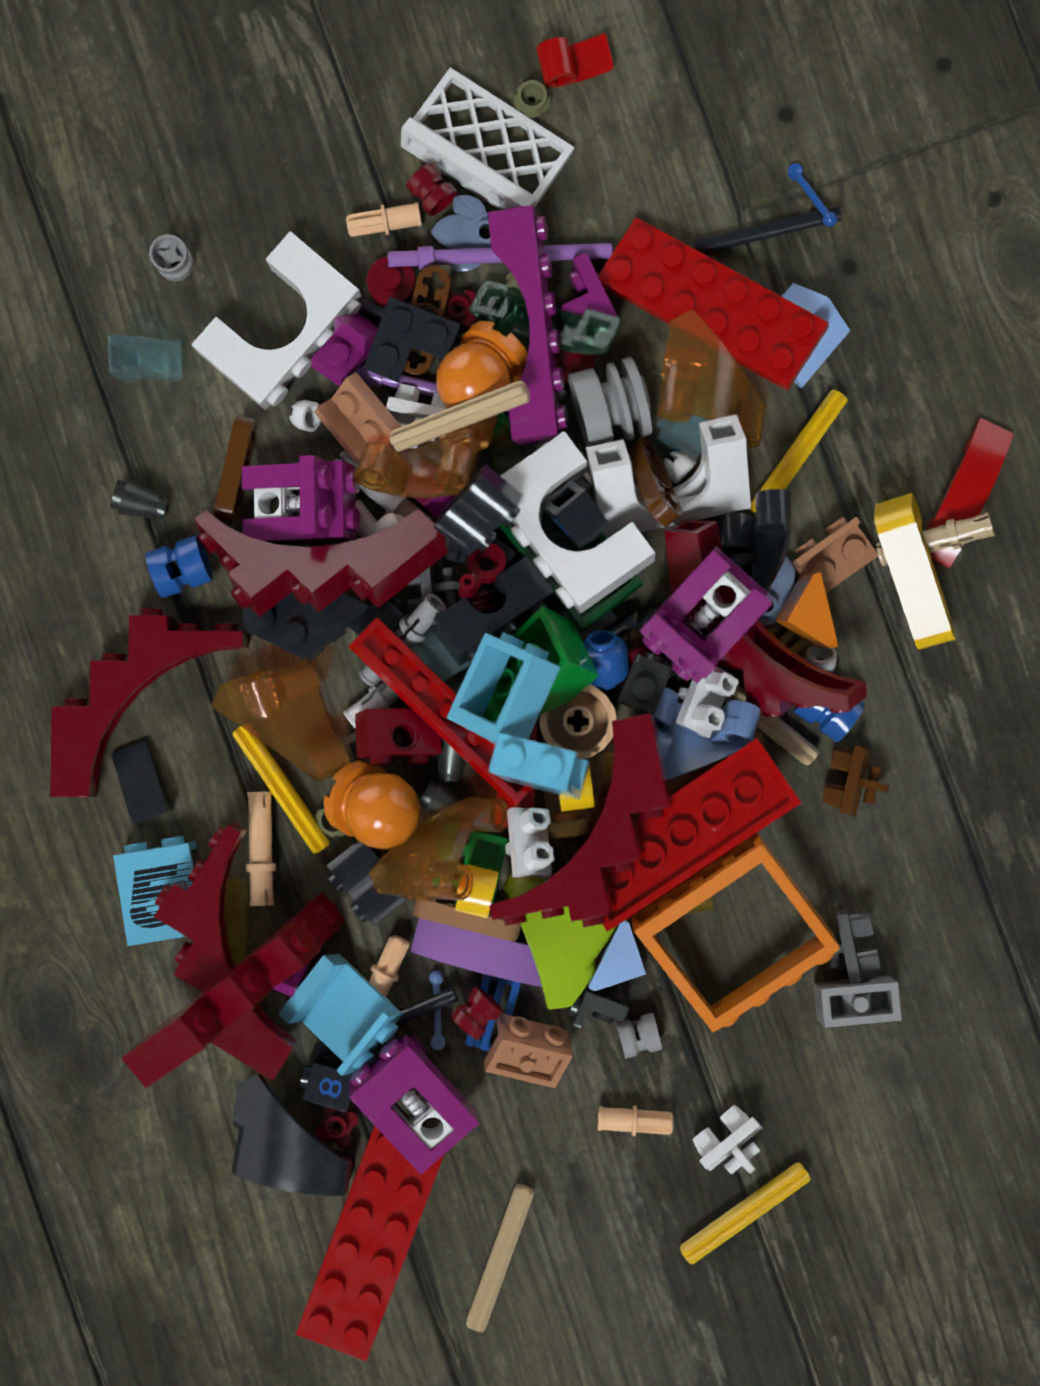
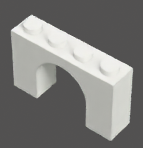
[192,231,362,411]
[586,414,751,539]
[501,431,655,614]

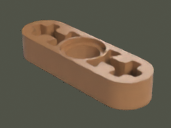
[412,895,521,942]

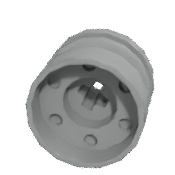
[568,357,652,447]

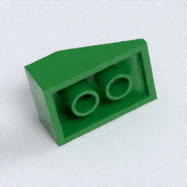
[483,606,599,723]

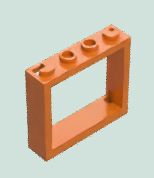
[631,832,840,1033]

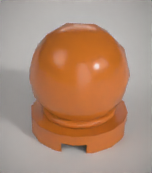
[436,321,528,408]
[324,760,420,849]

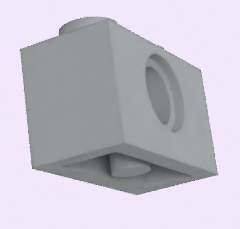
[813,975,902,1028]

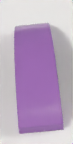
[410,918,542,987]

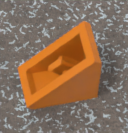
[775,572,838,648]

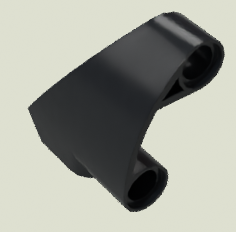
[717,489,791,592]
[231,1073,354,1196]

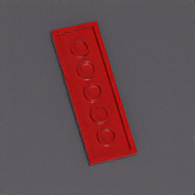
[598,217,829,391]
[602,738,802,932]
[295,1125,444,1361]

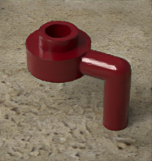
[458,543,506,601]

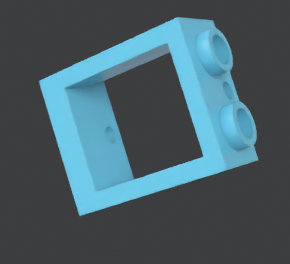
[447,632,560,744]

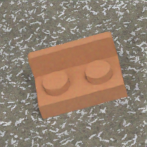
[314,372,402,468]
[792,517,878,593]
[484,1014,573,1088]

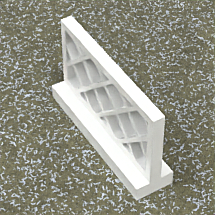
[401,67,575,210]

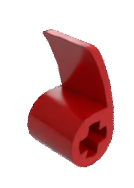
[536,33,614,88]

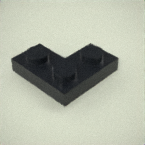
[363,297,462,383]

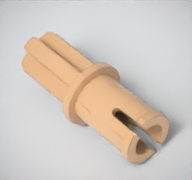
[346,202,422,237]
[369,935,409,997]
[597,1105,673,1136]

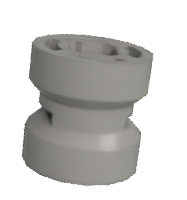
[149,234,194,282]
[616,1012,662,1059]

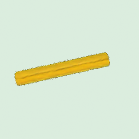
[749,389,848,514]
[233,723,330,854]
[680,1162,811,1264]

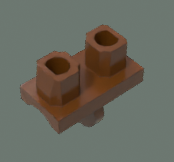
[822,746,889,816]

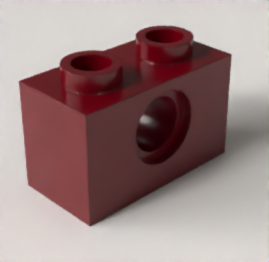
[355,709,442,766]

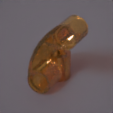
[657,310,766,448]
[354,415,497,498]
[211,661,350,782]
[369,797,509,902]

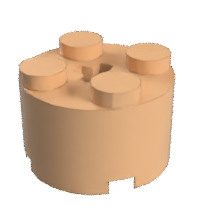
[539,684,617,759]

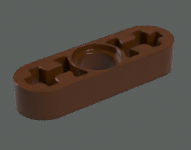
[405,265,452,375]
[214,415,258,525]
[626,436,683,527]

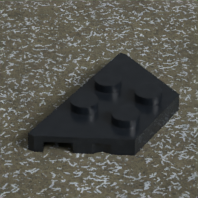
[242,592,373,662]

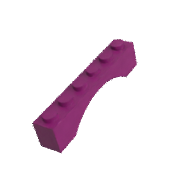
[488,205,568,446]

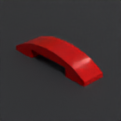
[926,418,1014,568]

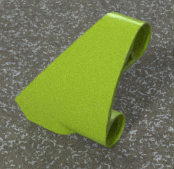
[503,872,618,1010]

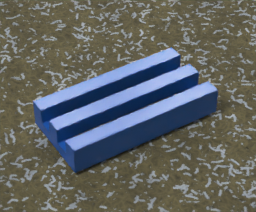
[465,974,521,1051]

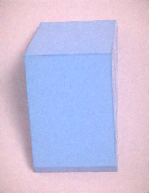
[587,919,646,991]

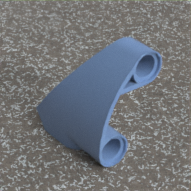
[638,687,761,780]

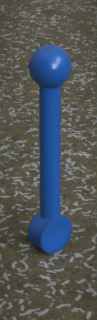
[788,164,837,227]

